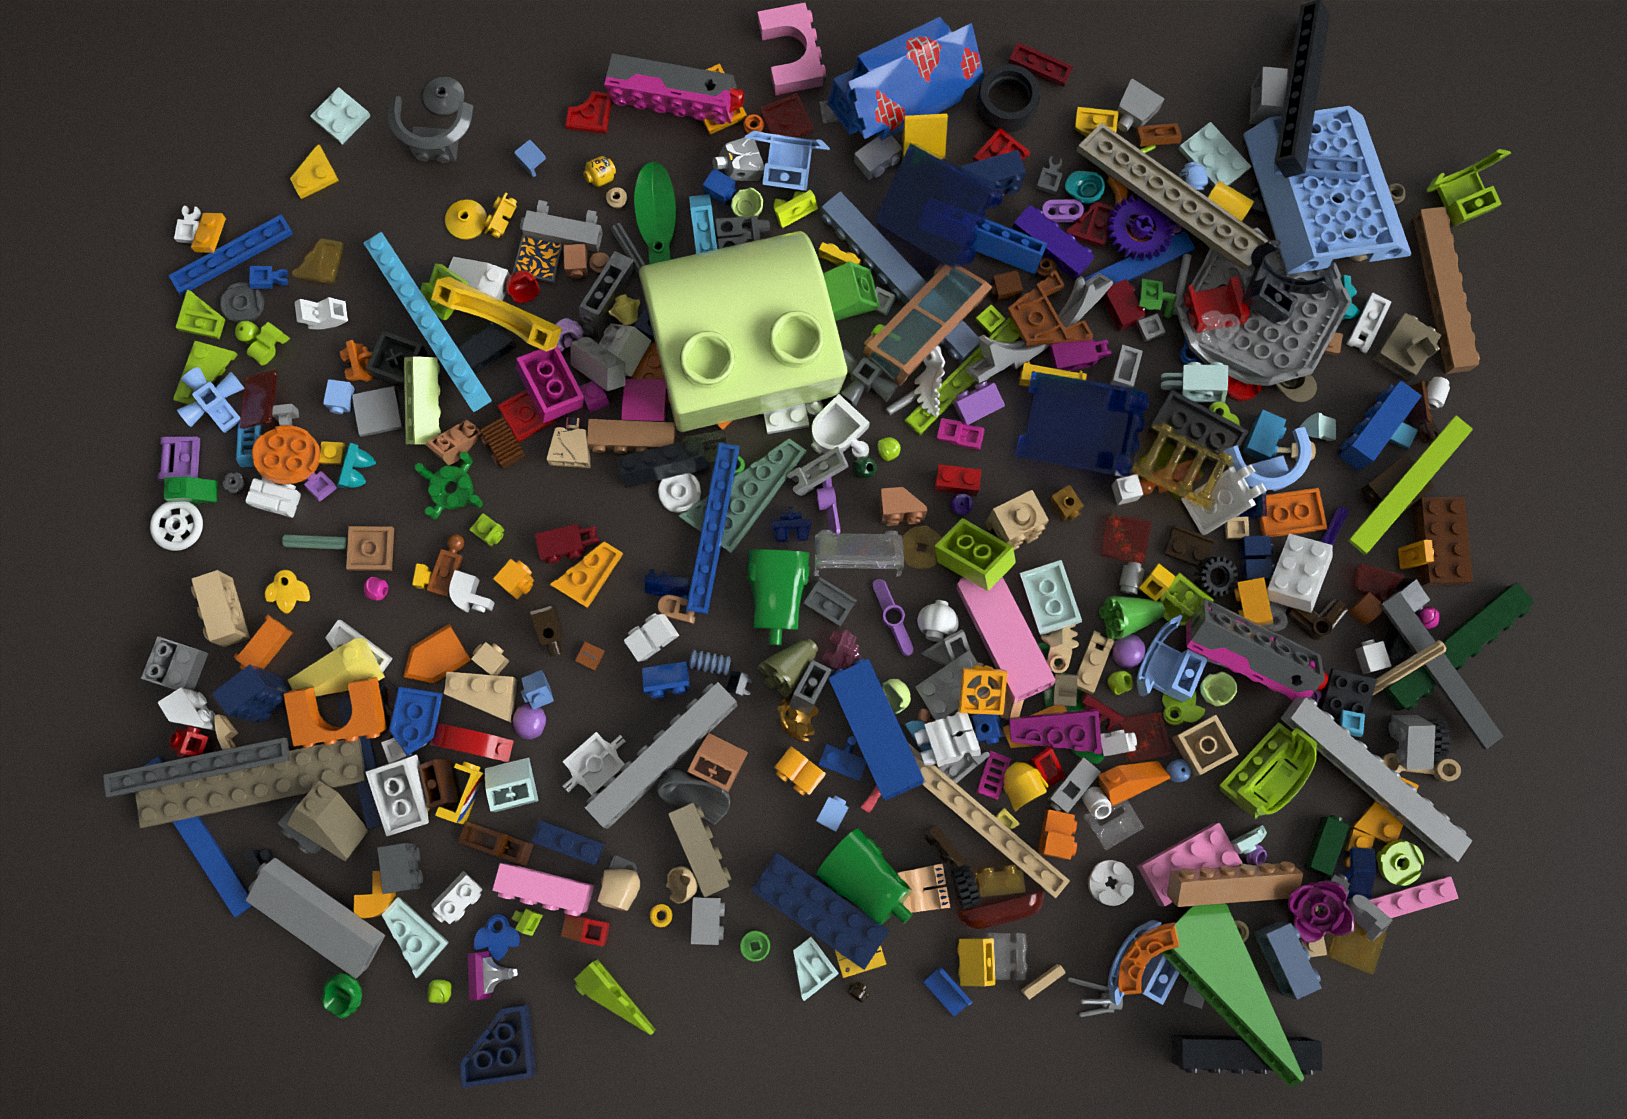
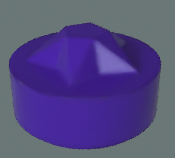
[950,493,973,515]

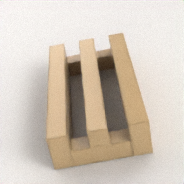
[1021,964,1066,999]

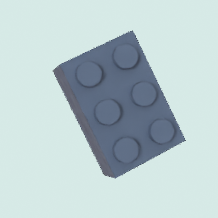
[1253,921,1322,999]

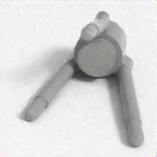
[1068,977,1123,1017]

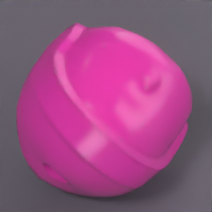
[364,577,388,600]
[1415,607,1439,629]

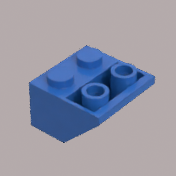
[642,662,691,699]

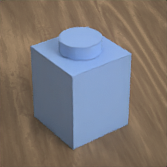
[323,379,355,414]
[816,796,849,832]

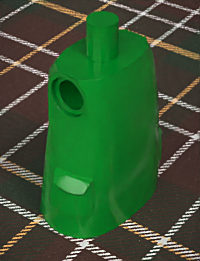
[747,549,810,645]
[817,828,913,925]

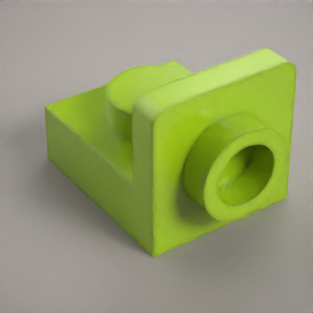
[470,513,504,546]

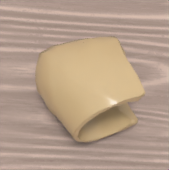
[598,869,640,911]

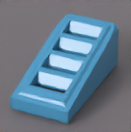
[236,421,261,467]

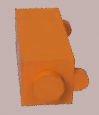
[233,614,293,670]

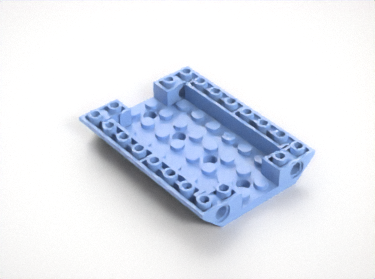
[1243,106,1411,274]

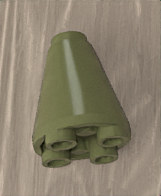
[757,638,818,698]

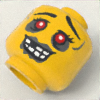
[583,156,616,187]

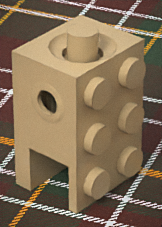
[985,490,1049,550]

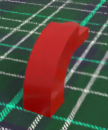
[429,724,514,762]

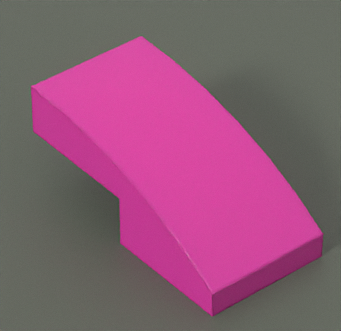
[937,418,985,450]

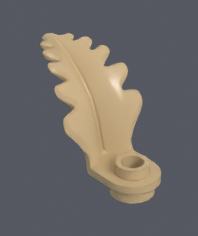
[1041,624,1079,673]

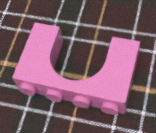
[758,3,826,95]

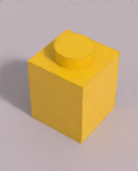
[1139,563,1175,602]

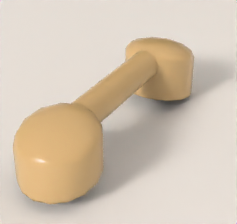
[1381,753,1461,782]

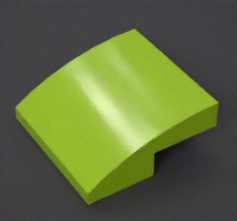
[420,264,468,320]

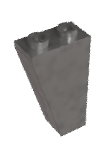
[579,251,634,339]

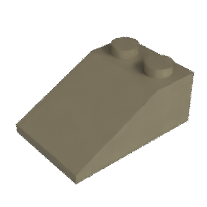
[287,781,369,861]

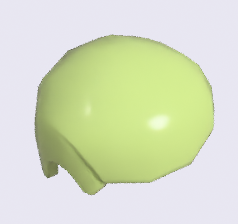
[731,187,763,217]
[1200,671,1237,706]
[882,679,911,714]

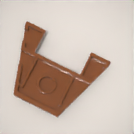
[1007,270,1093,346]

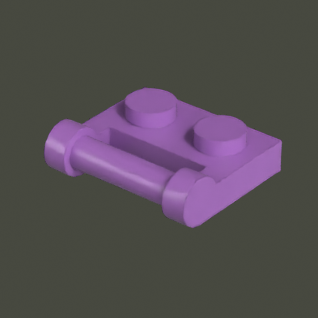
[157,437,200,482]

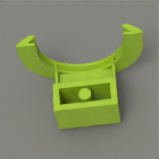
[1427,149,1511,227]

